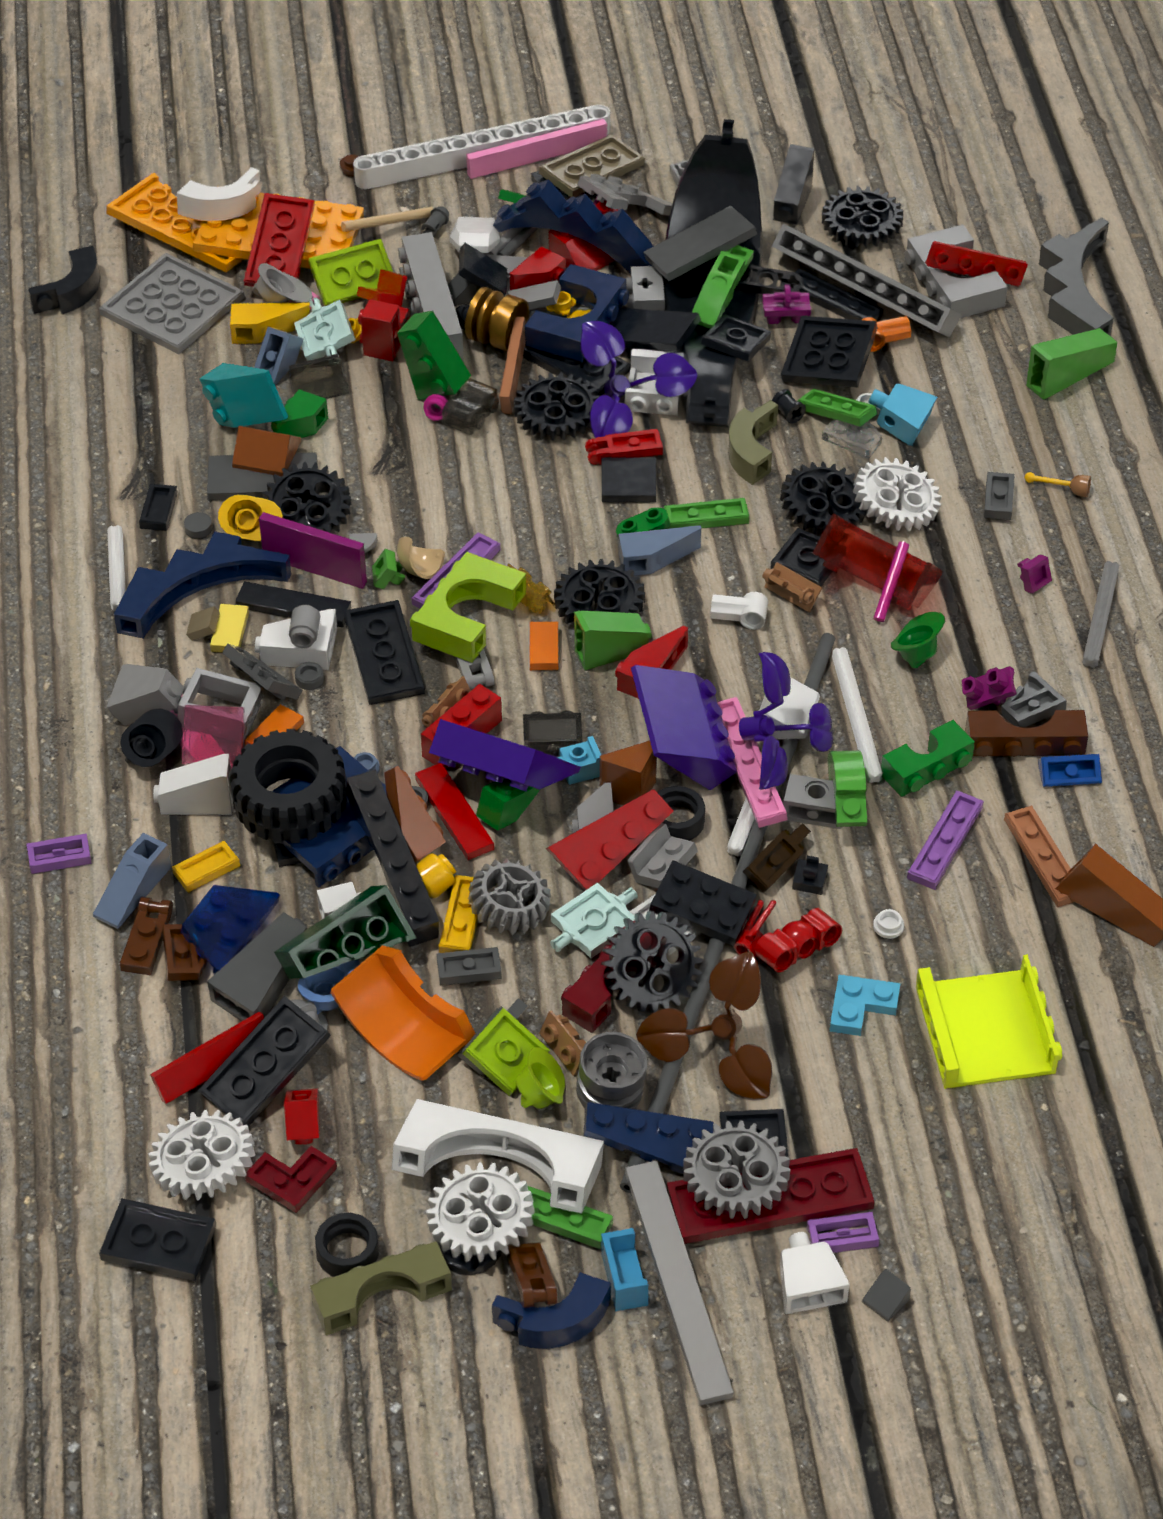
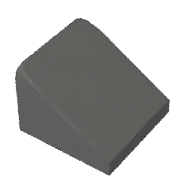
[862,1269,911,1321]

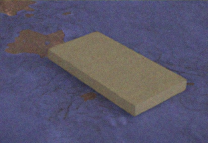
[539,134,645,197]

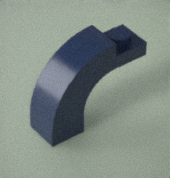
[492,1272,611,1349]

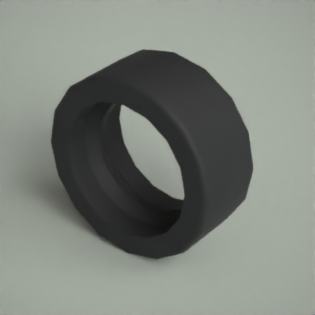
[657,786,706,841]
[315,1212,379,1277]

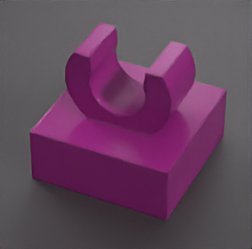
[1017,554,1052,594]

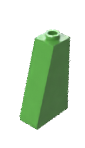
[1026,328,1118,400]

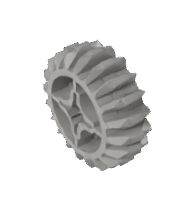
[468,858,551,936]

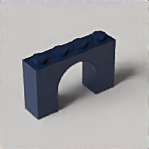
[524,264,629,362]

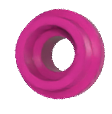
[423,394,450,421]

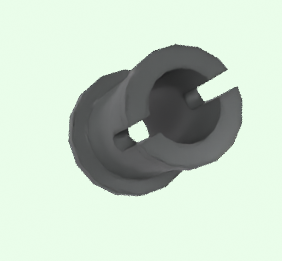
[421,206,449,237]

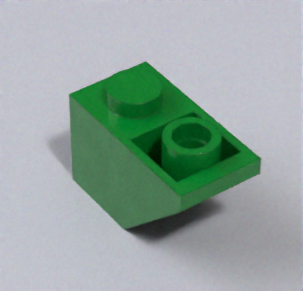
[271,389,328,438]
[476,778,541,831]

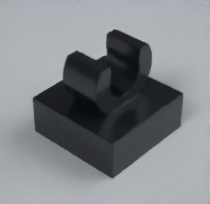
[792,855,828,895]

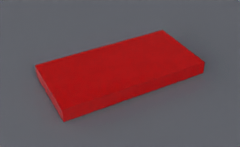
[244,193,315,287]

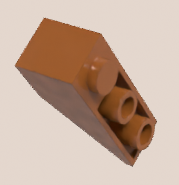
[384,766,446,862]

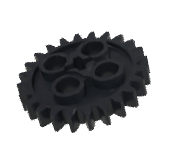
[822,186,903,248]
[514,372,599,441]
[263,462,352,533]
[780,462,868,536]
[554,559,645,624]
[601,911,703,1013]

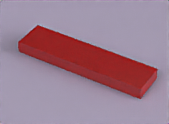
[415,763,495,860]
[150,1012,264,1104]

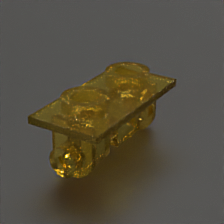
[507,563,555,614]

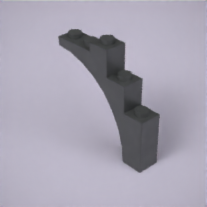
[1039,217,1114,336]

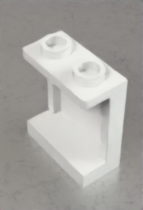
[625,349,684,415]

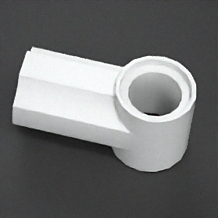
[710,592,768,630]

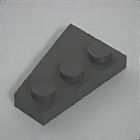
[222,643,303,700]

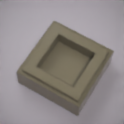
[186,606,220,641]

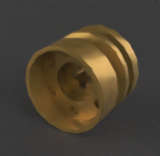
[465,287,529,352]

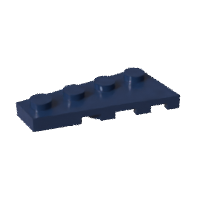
[583,1102,714,1174]

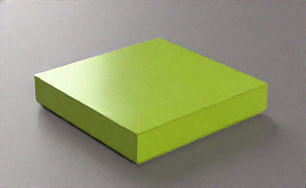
[462,1008,550,1096]

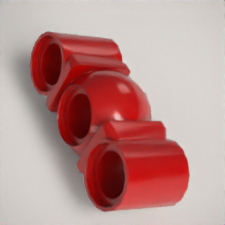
[754,908,843,973]

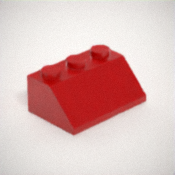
[548,201,620,271]

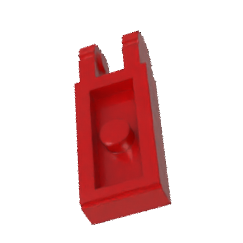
[585,429,663,465]

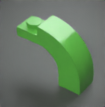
[827,750,867,827]

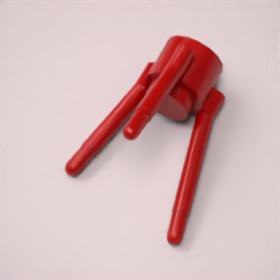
[734,900,776,960]

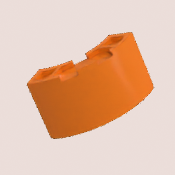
[331,945,476,1081]

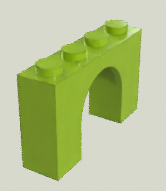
[410,552,526,663]

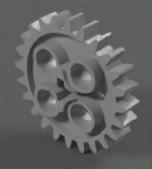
[683,1121,790,1218]

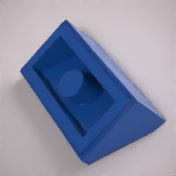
[1038,754,1102,787]

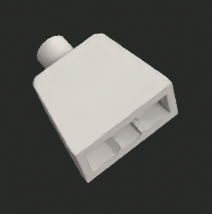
[780,1232,849,1314]

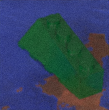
[274,885,416,979]

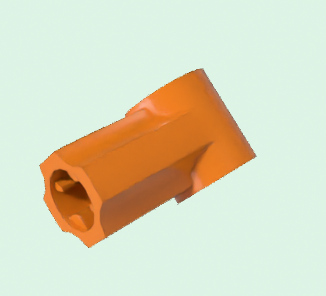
[862,316,911,352]

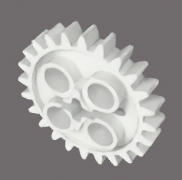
[853,457,942,531]
[149,1110,255,1200]
[426,1162,535,1262]

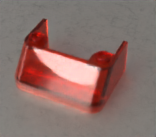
[812,513,943,611]

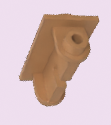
[762,562,822,612]
[421,676,471,727]
[539,1010,586,1076]

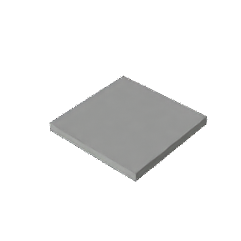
[99,253,245,354]

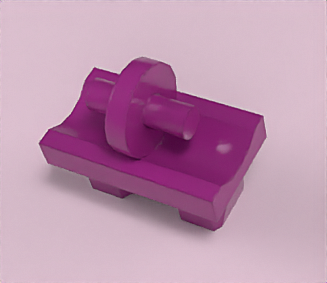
[762,284,811,324]
[962,666,1017,710]

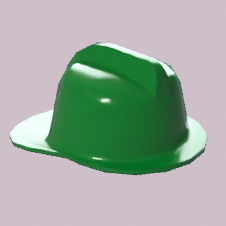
[891,612,945,668]

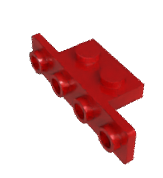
[925,241,1028,286]

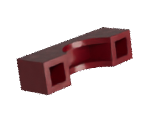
[561,920,666,1033]

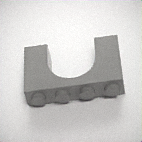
[904,224,1007,318]

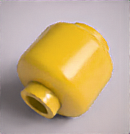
[416,853,456,898]

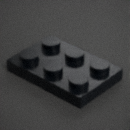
[649,860,757,946]
[99,1198,217,1281]

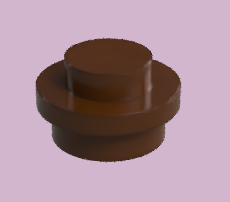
[340,154,359,177]

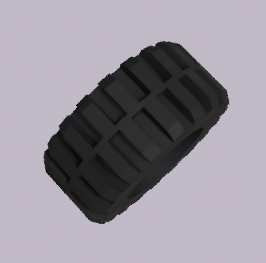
[230,729,347,844]

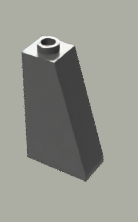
[207,912,307,1021]

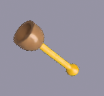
[1024,472,1091,497]

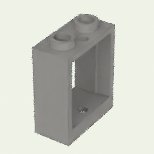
[174,668,263,744]

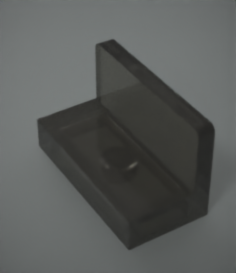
[289,354,349,399]

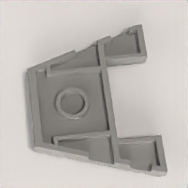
[577,174,673,215]

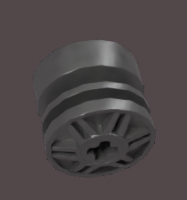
[576,1032,647,1109]

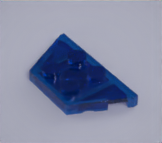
[181,885,280,975]

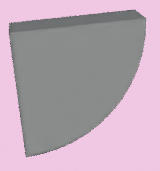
[349,533,378,553]

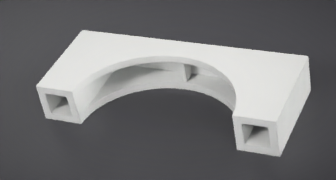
[392,1099,604,1213]

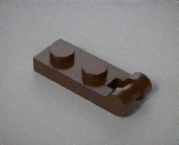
[120,897,173,976]
[507,1242,557,1308]

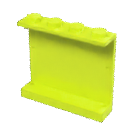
[915,954,1062,1089]

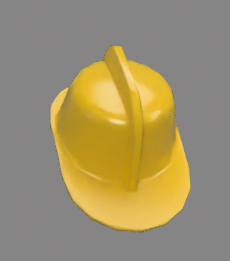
[218,495,283,541]

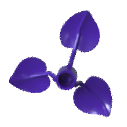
[580,321,697,438]
[739,652,833,790]

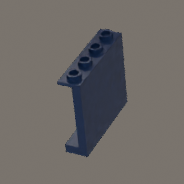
[271,746,387,888]

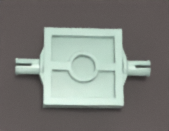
[294,298,356,364]
[550,883,638,958]

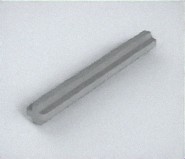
[1082,561,1119,668]

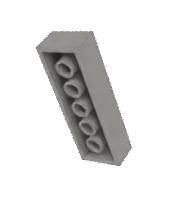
[398,232,464,362]

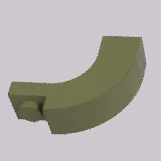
[728,400,778,485]

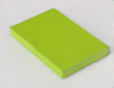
[308,239,393,306]

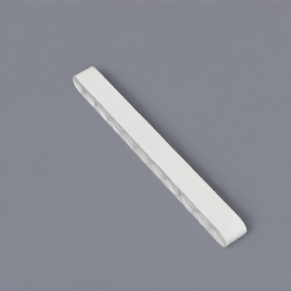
[354,105,610,189]

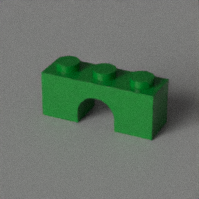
[881,720,975,797]

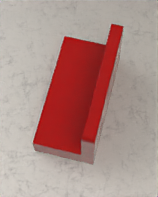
[357,269,407,307]

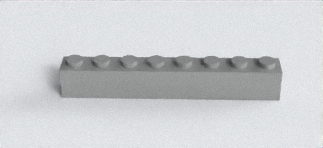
[772,223,962,338]

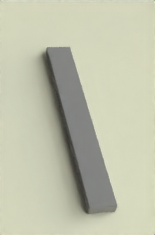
[625,1161,734,1406]

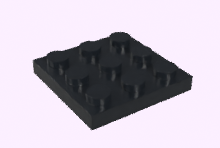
[781,316,878,388]

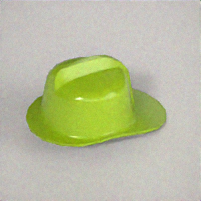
[516,1047,565,1109]

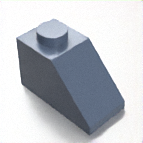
[254,327,304,385]

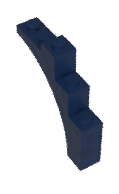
[493,179,654,274]
[114,531,291,639]

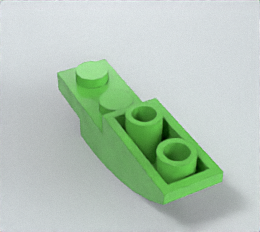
[692,245,754,329]

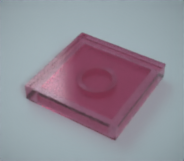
[182,705,245,766]

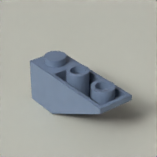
[618,525,701,576]
[93,833,171,929]

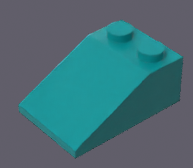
[199,363,288,428]

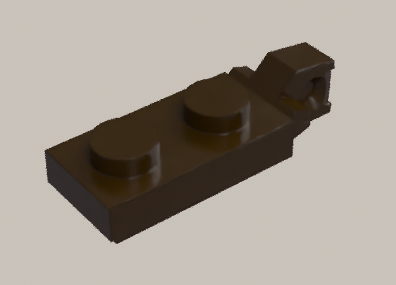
[742,823,811,893]

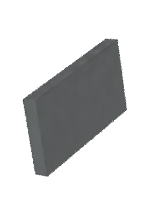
[643,206,757,281]
[207,452,318,500]

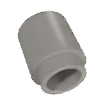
[289,605,321,648]

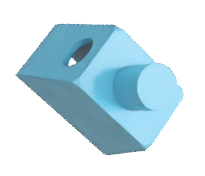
[868,384,937,446]

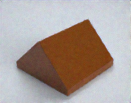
[232,426,301,477]
[600,740,657,805]

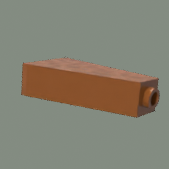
[1055,844,1163,947]

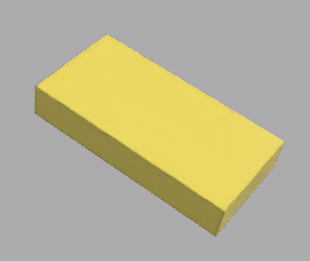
[210,604,249,652]

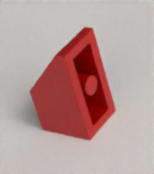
[510,246,566,290]
[284,1088,320,1145]

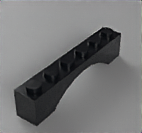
[347,769,440,947]

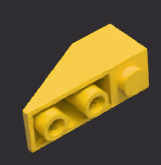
[230,302,310,344]

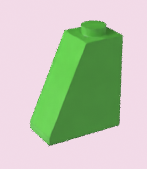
[574,611,652,670]

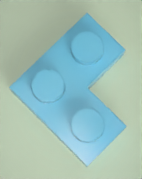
[830,975,901,1036]

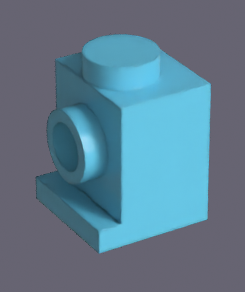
[557,736,601,785]

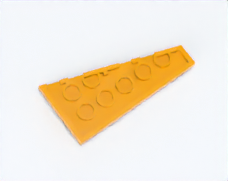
[106,173,242,273]

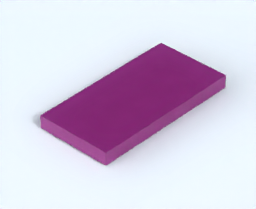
[259,512,367,589]

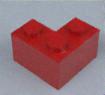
[358,299,410,362]

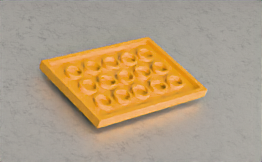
[193,186,364,269]

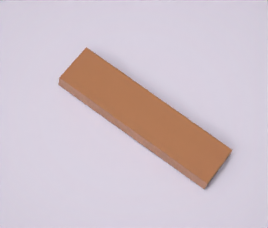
[499,317,526,414]
[1004,805,1074,907]

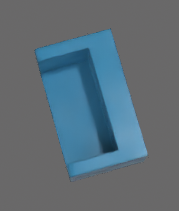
[601,1228,649,1312]

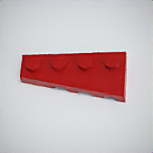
[545,789,674,891]

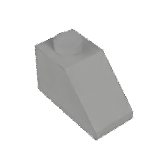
[572,782,613,833]

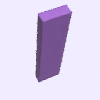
[412,532,501,609]
[907,790,984,890]

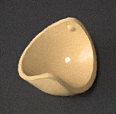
[397,537,445,579]

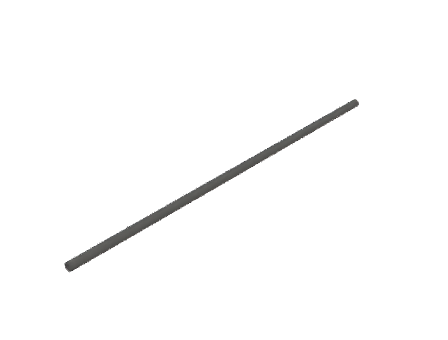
[620,633,836,1193]

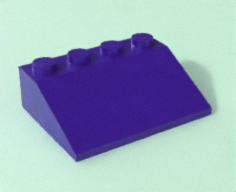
[631,665,737,790]
[429,719,581,791]

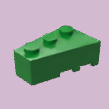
[397,311,471,400]

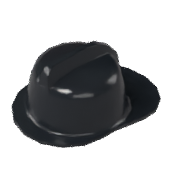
[120,709,183,767]

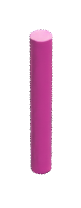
[873,541,909,622]

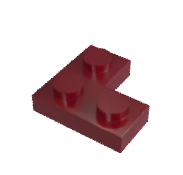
[245,1146,337,1213]

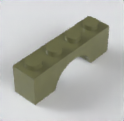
[310,1241,452,1336]

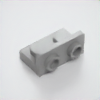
[628,823,698,888]

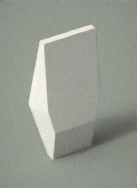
[450,217,500,253]

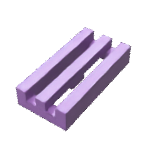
[27,833,92,874]
[807,1212,879,1253]

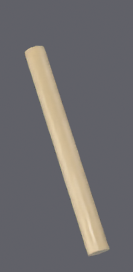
[341,207,433,232]

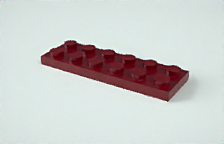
[667,1148,875,1244]

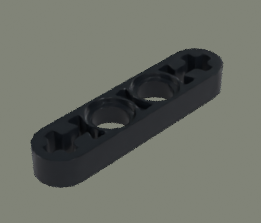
[704,260,803,294]

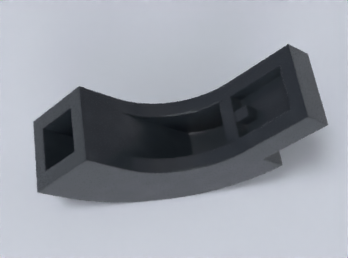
[28,245,100,315]

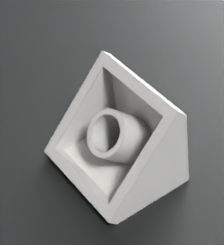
[759,677,820,739]

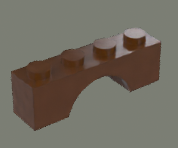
[965,710,1088,757]

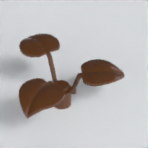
[636,951,772,1099]

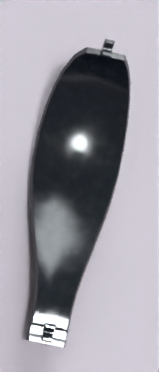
[663,119,762,427]

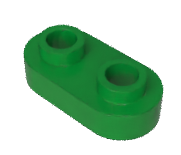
[616,507,670,536]

